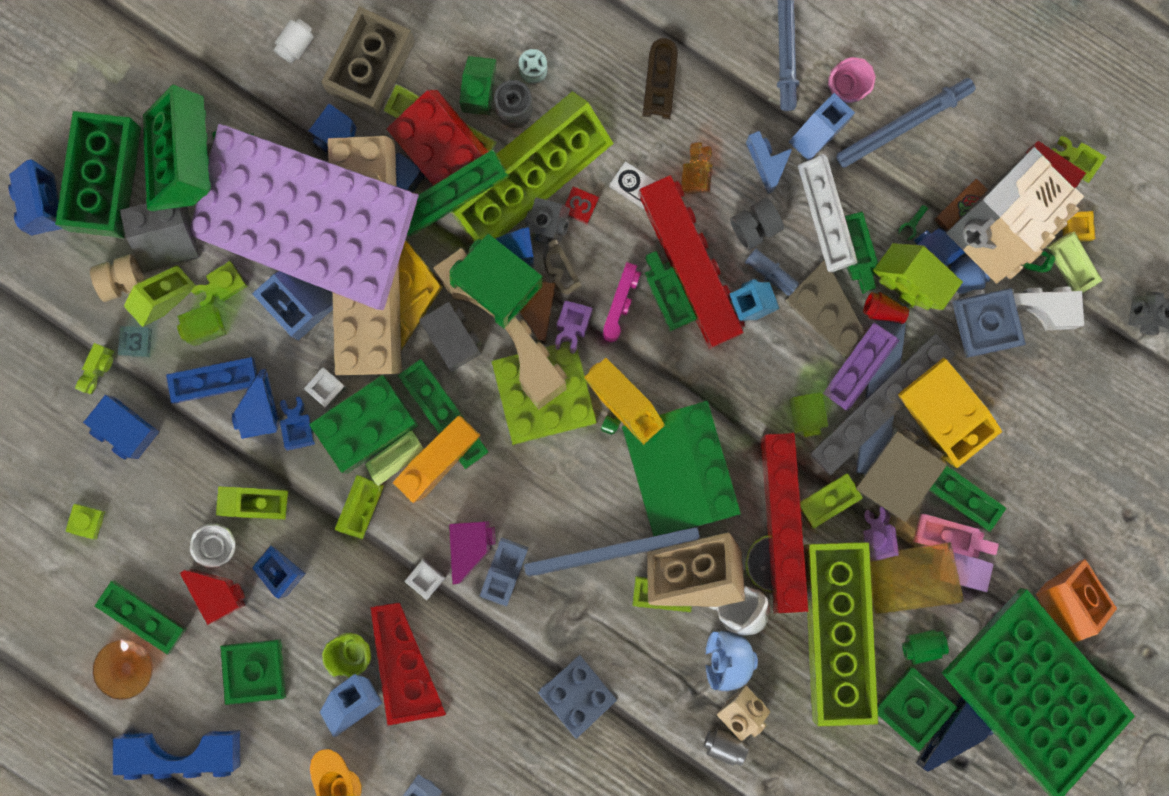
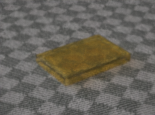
[870,542,964,614]

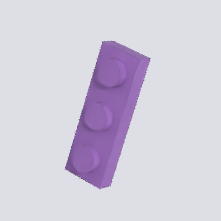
[823,323,900,411]

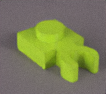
[1052,136,1107,183]
[191,261,248,308]
[75,343,114,395]

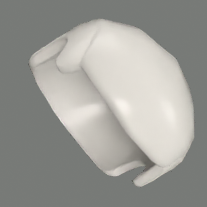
[190,523,235,568]

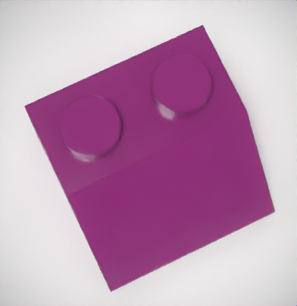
[449,521,496,585]

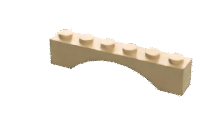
[433,248,567,410]

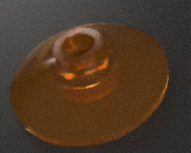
[93,640,153,700]

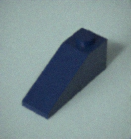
[916,696,994,772]

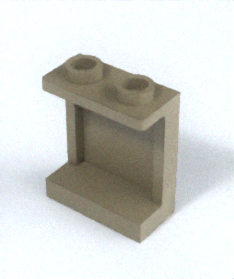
[855,427,947,522]

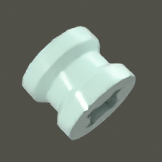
[519,49,548,84]

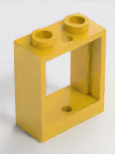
[584,358,665,445]

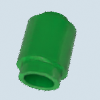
[902,630,949,665]

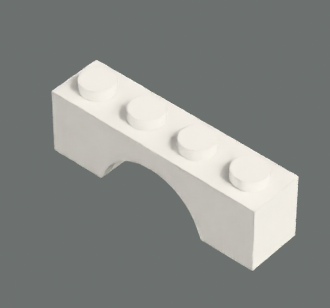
[960,287,1084,331]

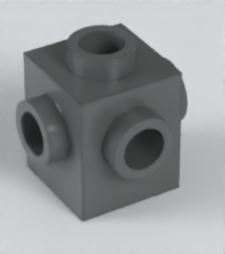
[526,197,570,244]
[1128,292,1169,335]

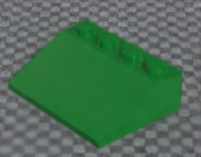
[622,401,741,537]

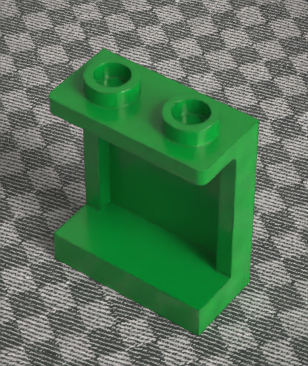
[449,233,543,329]

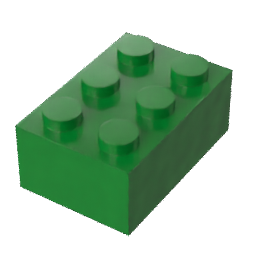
[309,375,419,474]

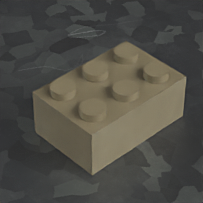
[321,6,415,116]

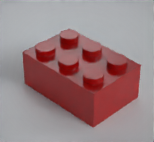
[386,90,489,186]

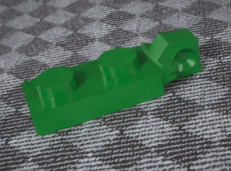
[845,211,878,294]
[645,251,697,332]

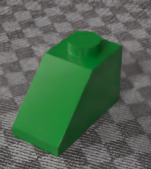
[459,56,497,115]

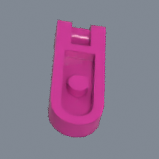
[603,262,641,342]

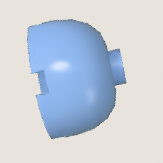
[705,631,758,691]

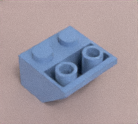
[252,271,333,341]

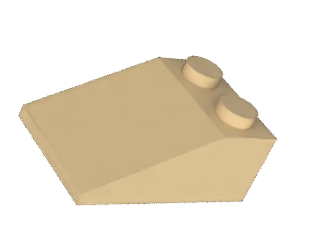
[647,532,745,607]

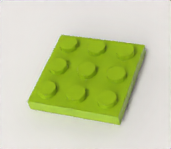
[491,342,597,445]

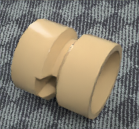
[90,254,144,302]

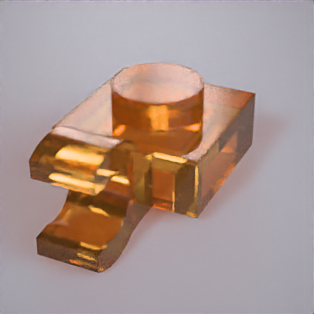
[681,142,713,194]

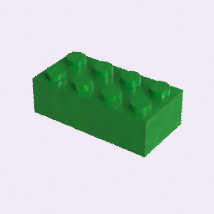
[55,111,141,238]

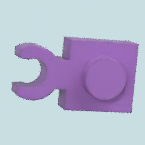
[555,301,593,354]
[863,507,899,562]

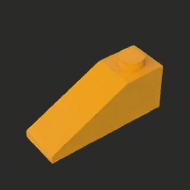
[393,415,481,503]

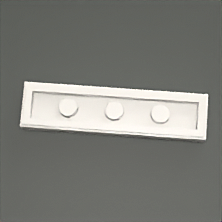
[798,154,858,273]

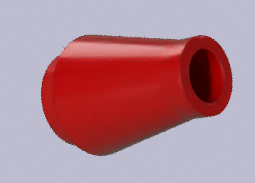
[863,292,910,324]

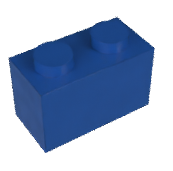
[83,395,160,460]

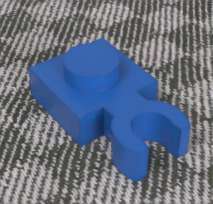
[280,397,315,451]

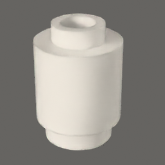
[273,19,314,64]

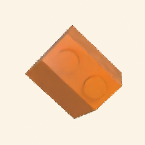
[1036,559,1117,643]

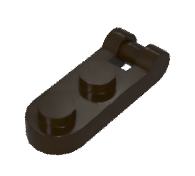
[642,38,678,120]

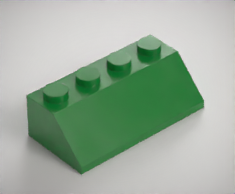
[143,84,211,211]

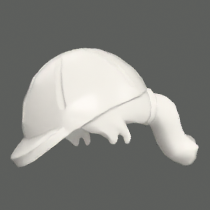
[709,586,770,636]

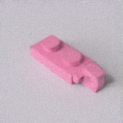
[913,514,999,558]

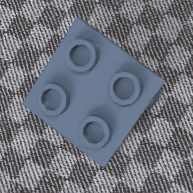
[538,655,617,739]

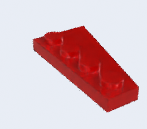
[370,602,446,726]

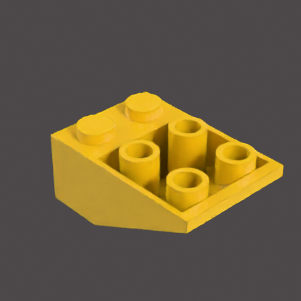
[898,357,1003,468]

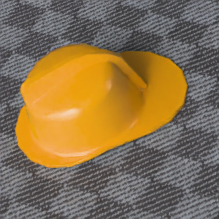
[310,749,362,796]

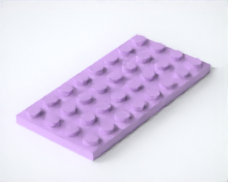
[190,124,419,310]

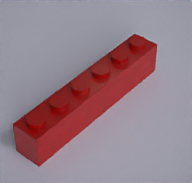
[638,175,745,350]
[761,433,809,614]

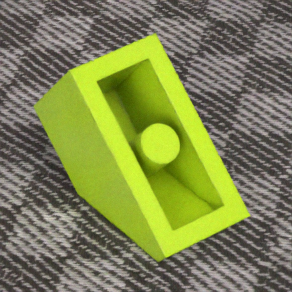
[124,265,196,327]
[216,486,288,520]

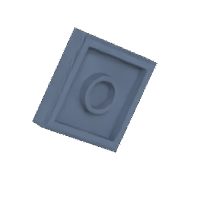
[952,288,1026,358]

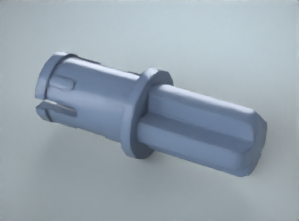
[745,248,799,296]

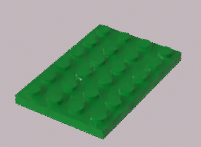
[941,588,1135,796]

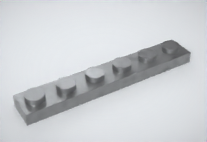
[809,334,956,475]

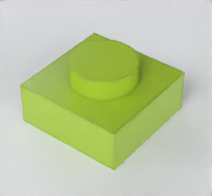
[65,504,105,540]

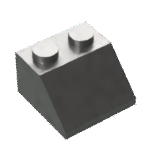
[120,203,200,272]

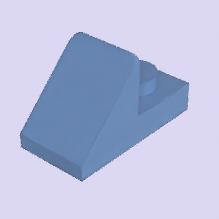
[746,131,792,194]

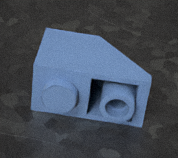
[789,93,855,161]
[320,674,383,737]

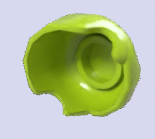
[322,633,371,678]

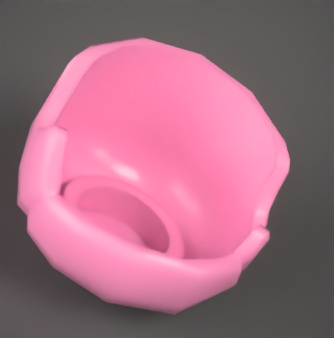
[828,57,876,103]

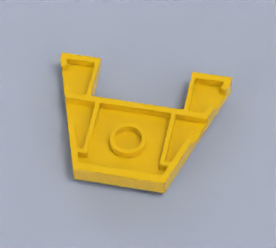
[399,240,443,351]

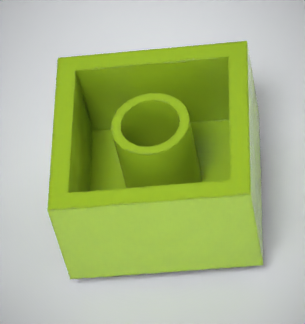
[873,243,963,310]

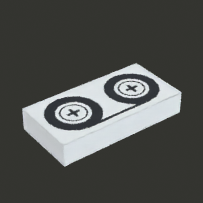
[609,161,656,209]

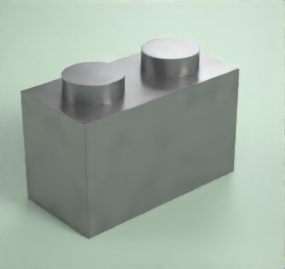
[419,302,482,372]

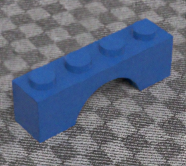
[309,104,425,192]
[113,730,240,780]

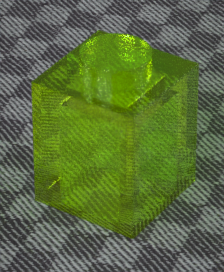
[177,304,227,346]
[789,392,828,437]

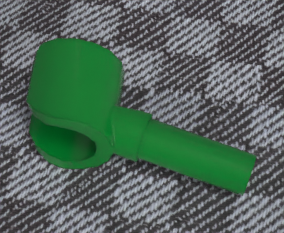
[898,205,928,240]
[601,415,621,435]

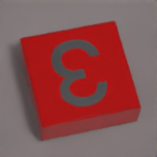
[565,186,599,225]

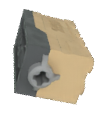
[946,147,1084,284]

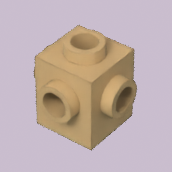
[717,686,771,741]

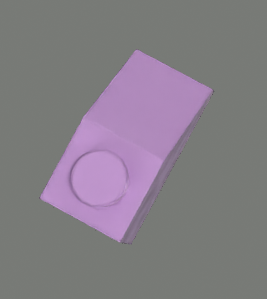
[929,549,994,592]

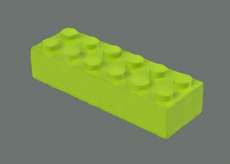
[804,542,878,726]

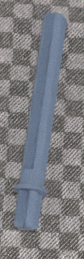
[777,0,800,111]
[836,78,976,168]

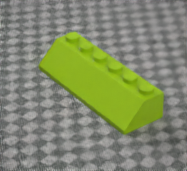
[450,91,614,242]

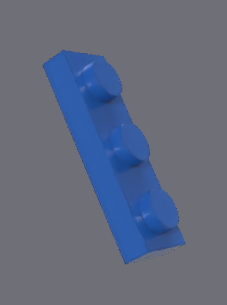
[166,357,257,404]

